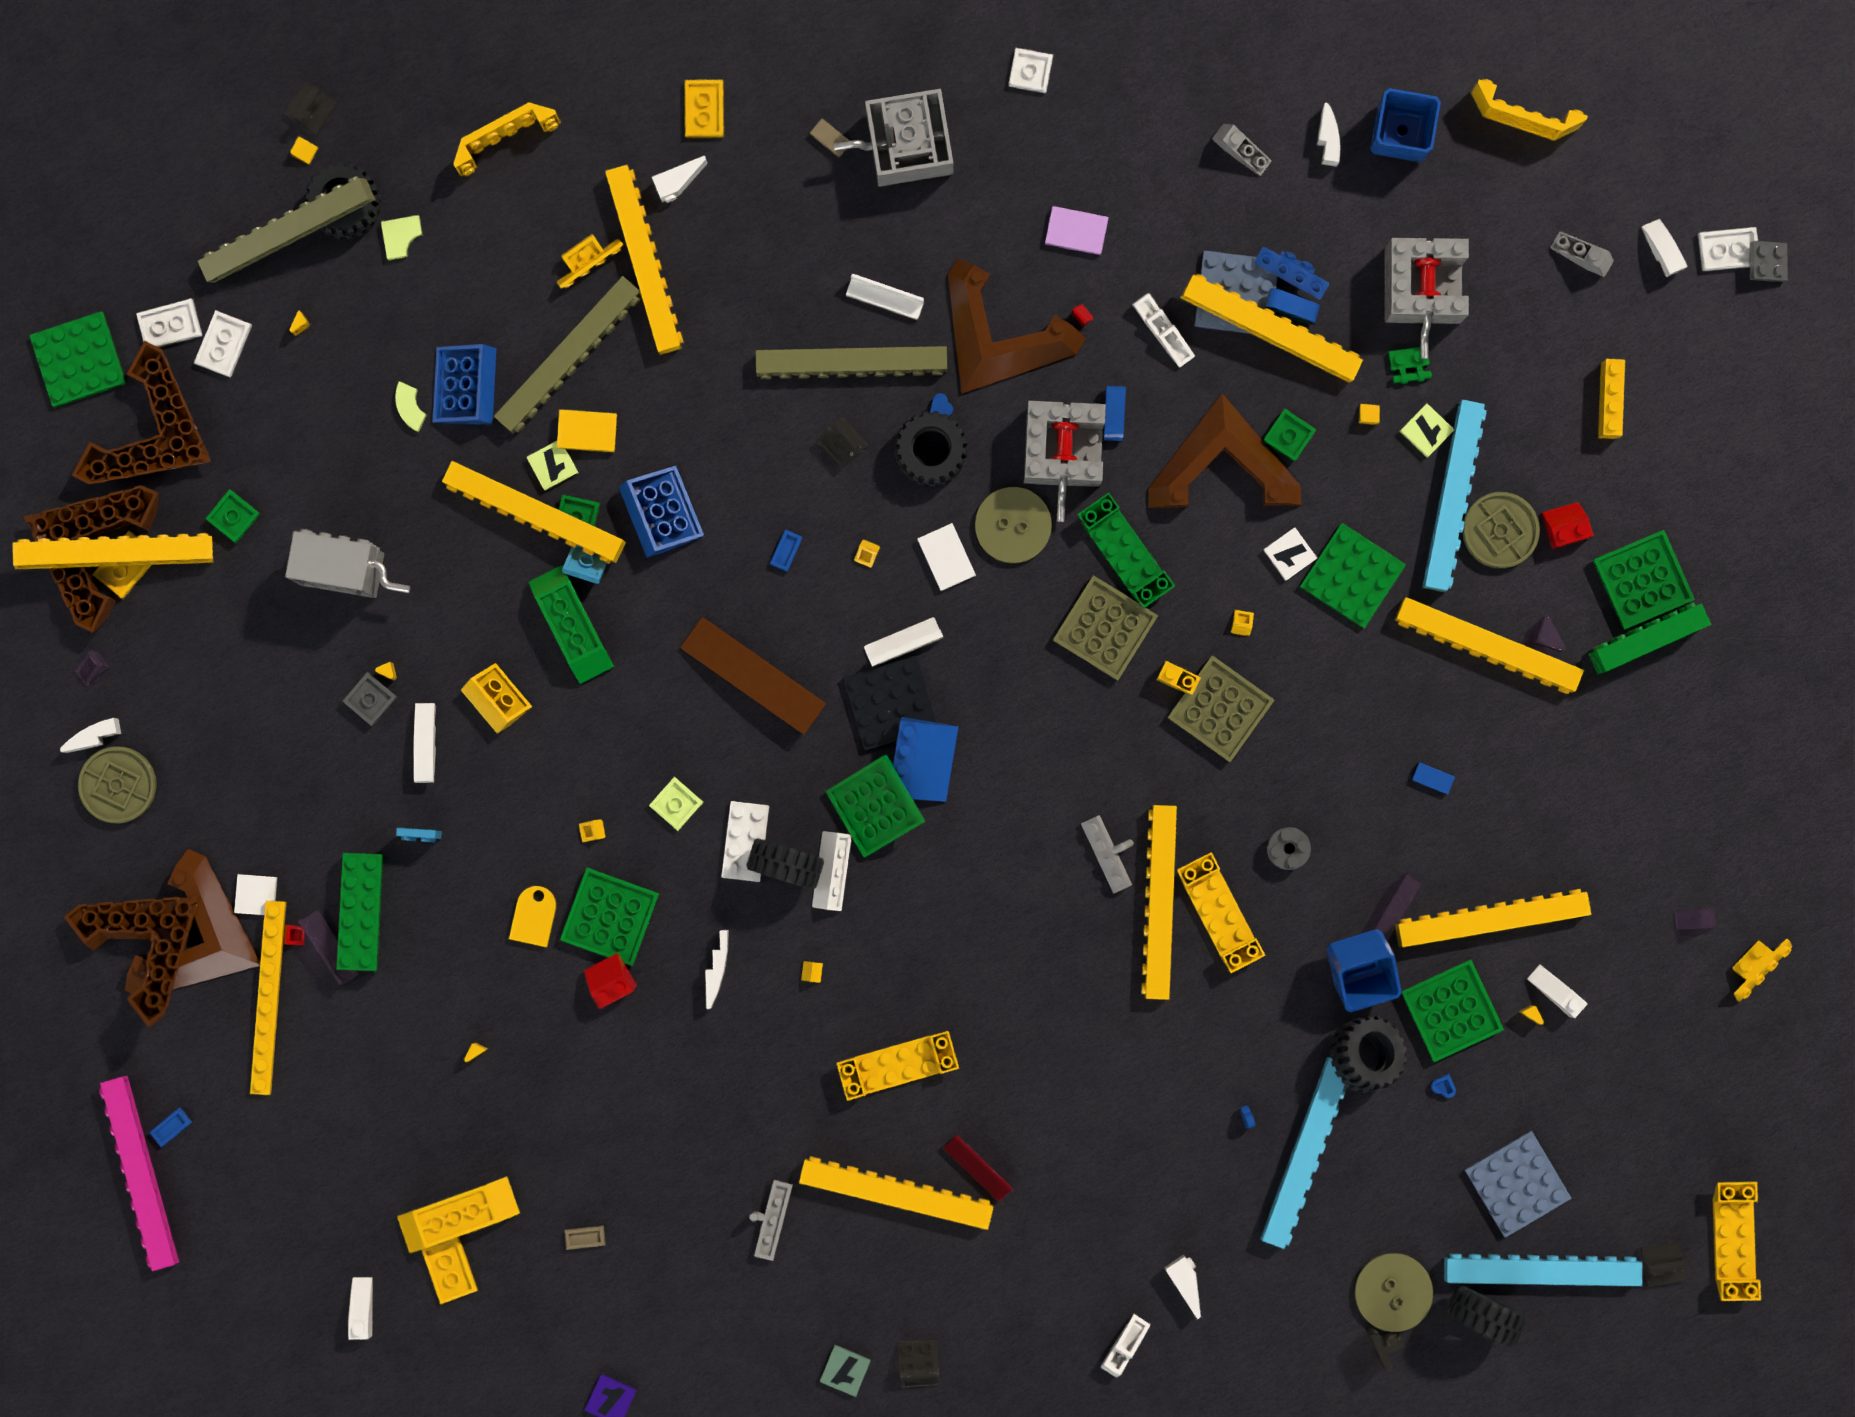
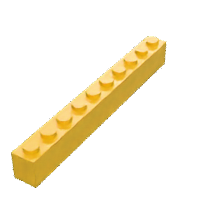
[605,165,683,355]
[1180,274,1363,383]
[442,461,626,564]
[13,533,213,569]
[1394,597,1584,694]
[1141,805,1177,1000]
[1395,889,1591,947]
[799,1156,993,1230]

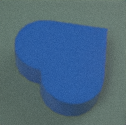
[930,393,953,416]
[1430,1074,1456,1098]
[1240,1105,1255,1129]

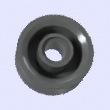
[1267,827,1311,870]

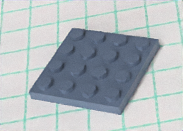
[1194,251,1277,334]
[1464,1131,1572,1238]

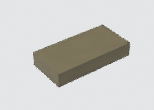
[810,119,850,158]
[565,1225,606,1250]

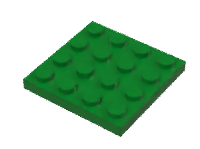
[29,311,127,408]
[1300,523,1406,629]
[1593,530,1695,630]
[825,755,925,858]
[560,867,659,966]
[1401,959,1504,1062]

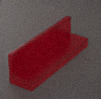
[943,1134,1013,1202]

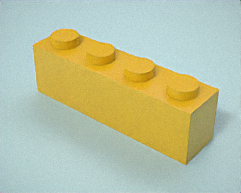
[1598,359,1625,439]

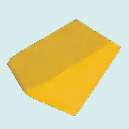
[290,137,318,165]
[290,311,310,335]
[1359,404,1380,425]
[854,540,880,568]
[1231,610,1254,636]
[579,819,605,843]
[1519,1005,1544,1025]
[464,1043,488,1062]

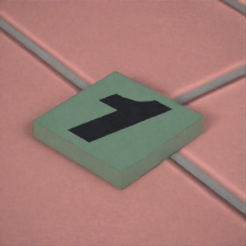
[820,1345,871,1397]

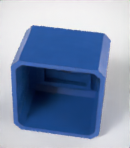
[1370,88,1441,162]
[1326,929,1402,1012]

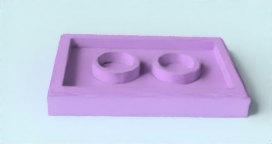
[1045,206,1108,255]

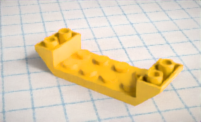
[1471,79,1588,141]
[454,103,561,176]
[1177,852,1265,973]
[837,1031,959,1100]
[397,1177,520,1253]
[1713,1182,1761,1301]

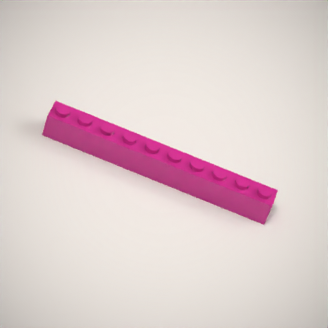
[99,1076,179,1271]

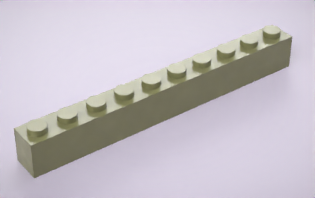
[198,176,375,282]
[494,276,641,434]
[756,346,947,379]

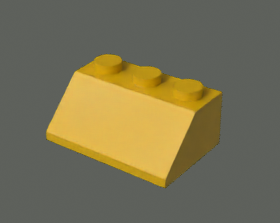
[461,663,532,734]

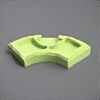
[396,381,427,432]

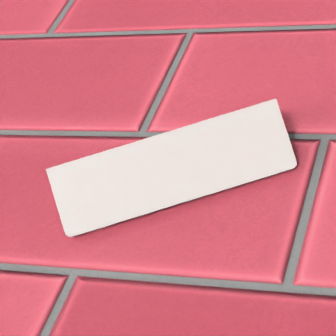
[846,274,924,320]
[864,617,943,668]
[812,831,852,911]

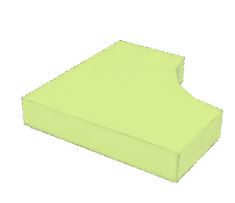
[381,215,423,260]

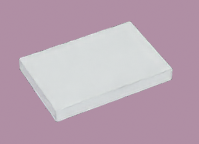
[1698,227,1758,271]
[136,299,202,348]
[194,310,252,378]
[917,523,976,591]

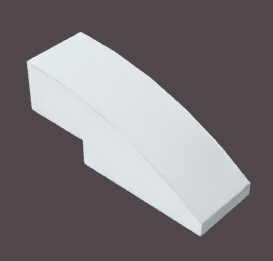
[1317,103,1340,166]
[1641,219,1687,277]
[60,718,121,753]
[1100,1314,1150,1378]

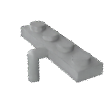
[1081,815,1134,893]
[750,1180,793,1261]

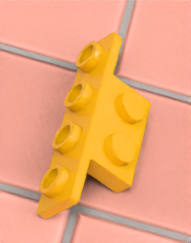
[556,234,623,288]
[1733,939,1792,1002]

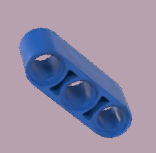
[1265,288,1320,325]
[1103,385,1126,441]

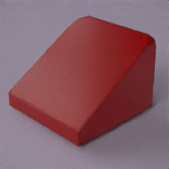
[1072,305,1094,327]
[283,925,305,945]

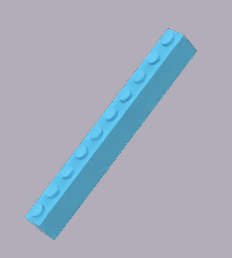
[1422,400,1486,592]
[1260,1057,1346,1249]
[1444,1254,1642,1286]

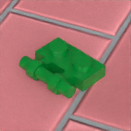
[1388,347,1432,384]

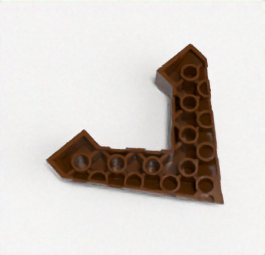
[948,259,1086,394]
[72,341,211,485]
[1148,393,1301,508]
[23,485,159,633]
[125,849,261,994]
[64,895,199,1028]

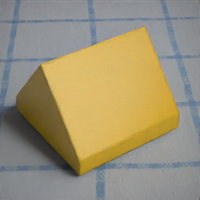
[375,662,397,680]
[801,961,823,983]

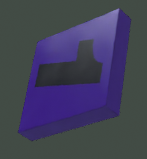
[585,1374,637,1417]

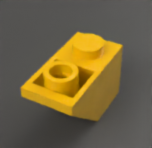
[1156,661,1201,695]

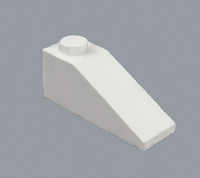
[652,155,707,203]
[1527,964,1587,1018]
[1164,1255,1201,1319]
[348,1277,373,1339]

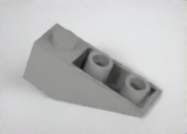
[1212,124,1271,176]
[1550,231,1614,277]

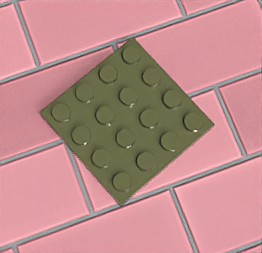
[1053,575,1158,681]
[1167,655,1274,762]

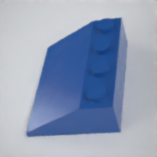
[433,344,497,425]
[618,466,704,558]
[893,717,959,802]

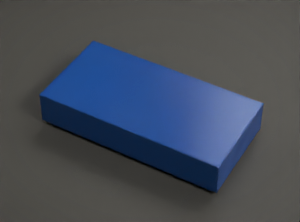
[770,529,803,572]
[1412,762,1455,795]
[149,1107,192,1148]

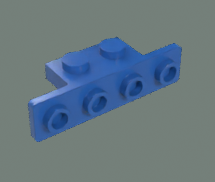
[1254,247,1329,300]

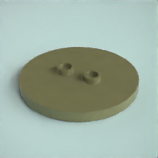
[975,487,1052,563]
[1462,492,1540,568]
[78,746,157,823]
[1354,1253,1433,1332]

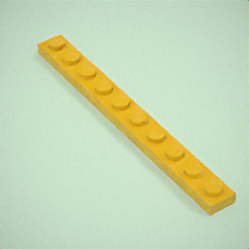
[250,900,286,1095]

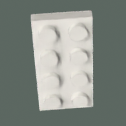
[722,801,769,882]

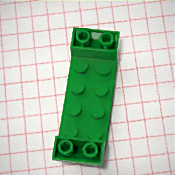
[1077,493,1175,608]
[529,565,615,684]

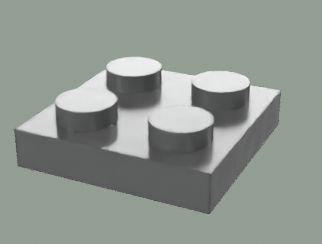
[1750,241,1788,282]
[342,672,397,726]

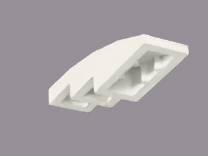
[1132,293,1195,367]
[414,703,436,783]
[705,930,729,1009]

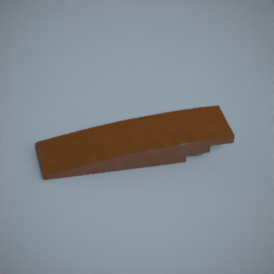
[680,617,826,735]

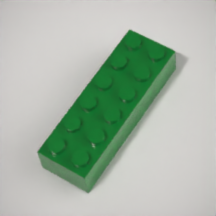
[1589,603,1711,674]
[337,853,384,971]

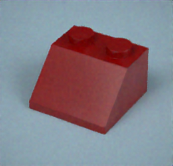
[1541,502,1594,549]
[584,953,637,1009]

